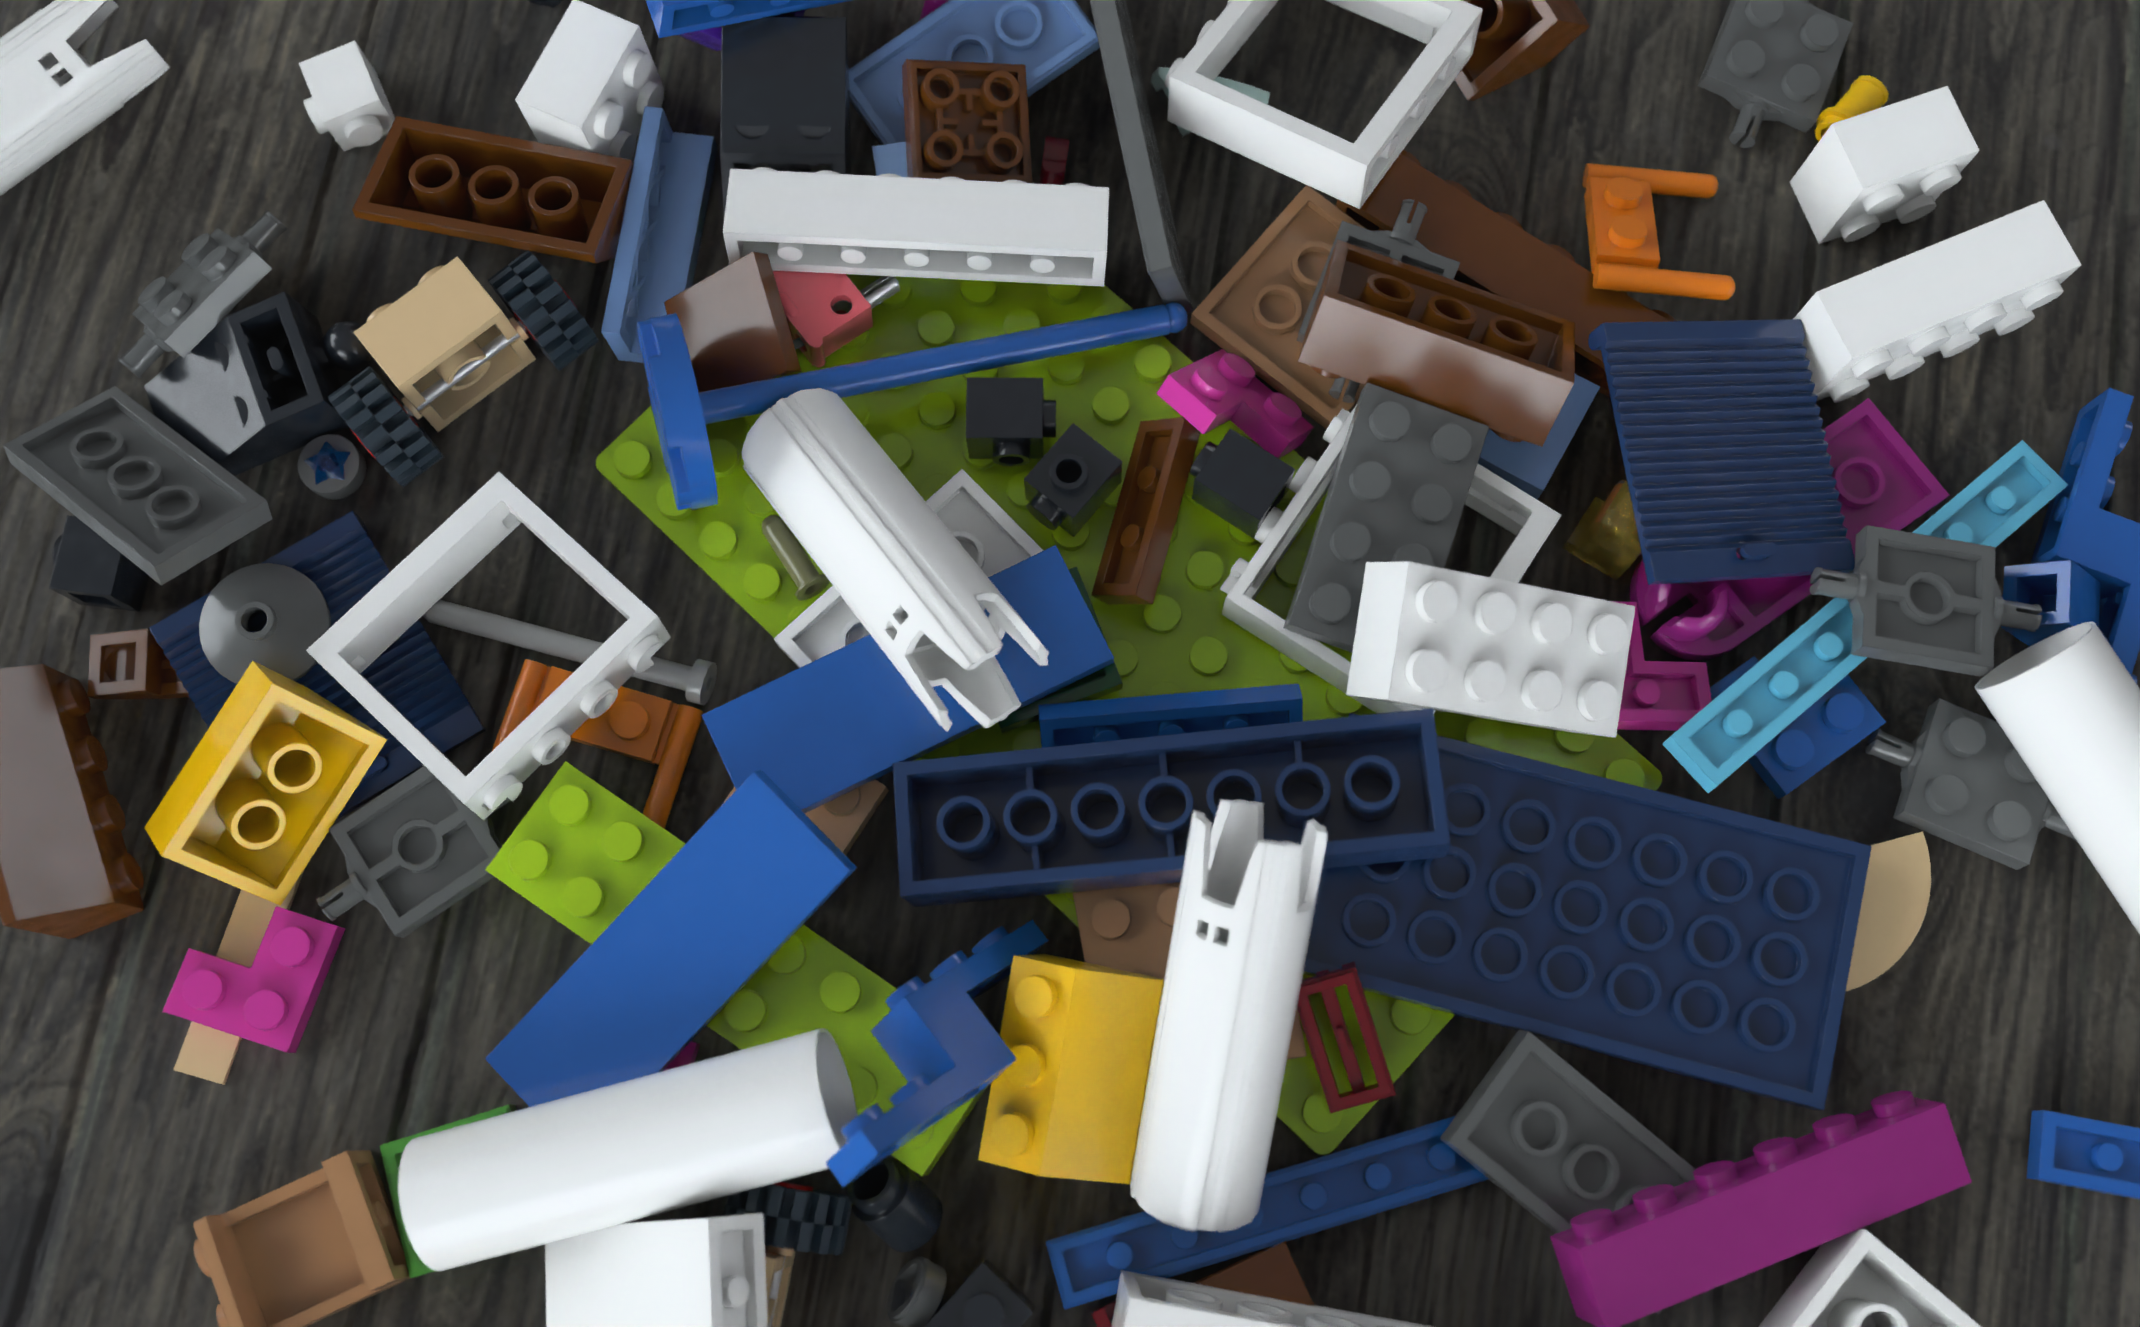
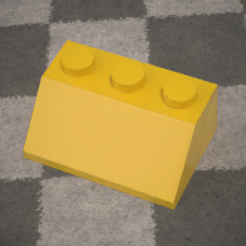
[144,661,387,906]
[978,954,1164,1184]

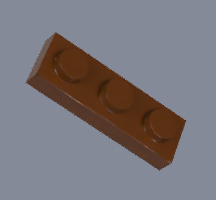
[1091,417,1200,605]

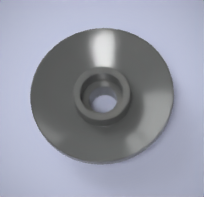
[199,563,331,684]

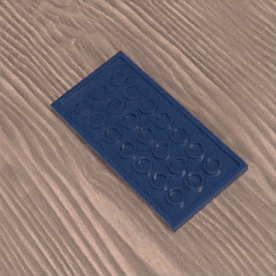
[1303,713,1872,1111]

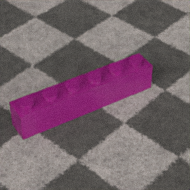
[1550,1091,1972,1327]

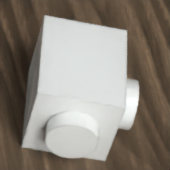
[299,41,395,151]

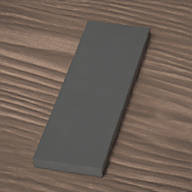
[1090,0,1193,313]

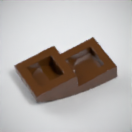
[87,628,189,699]

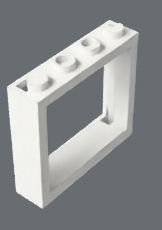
[1164,0,1483,209]
[1220,404,1562,714]
[306,472,671,820]

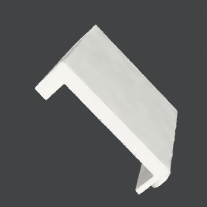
[545,1213,768,1327]

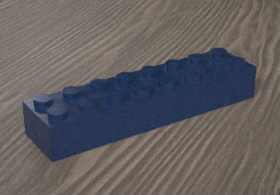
[893,708,1450,907]

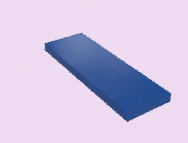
[701,545,1114,814]
[485,770,857,1107]

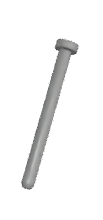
[423,600,717,706]

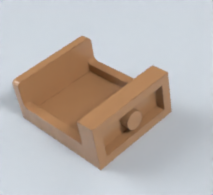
[193,1150,410,1327]

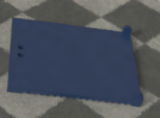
[1588,319,1855,585]
[149,511,486,821]

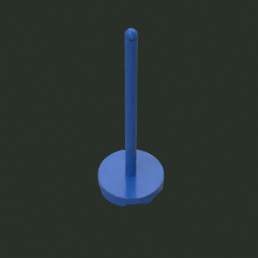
[637,302,1188,510]

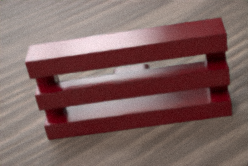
[1297,961,1396,1113]

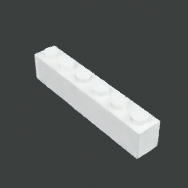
[723,167,1109,287]

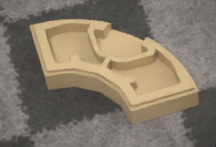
[1846,831,1931,991]

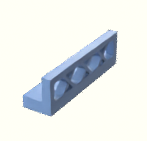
[601,106,718,363]

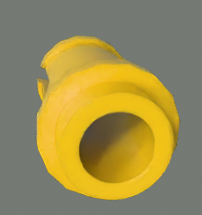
[1815,75,1889,142]

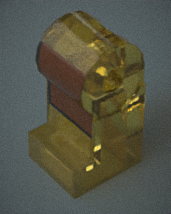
[1562,480,1641,580]

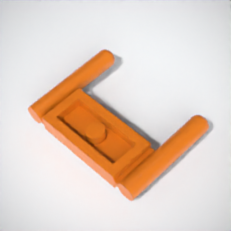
[1583,163,1735,301]
[491,659,704,829]

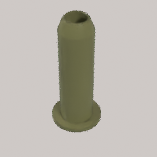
[762,515,830,600]

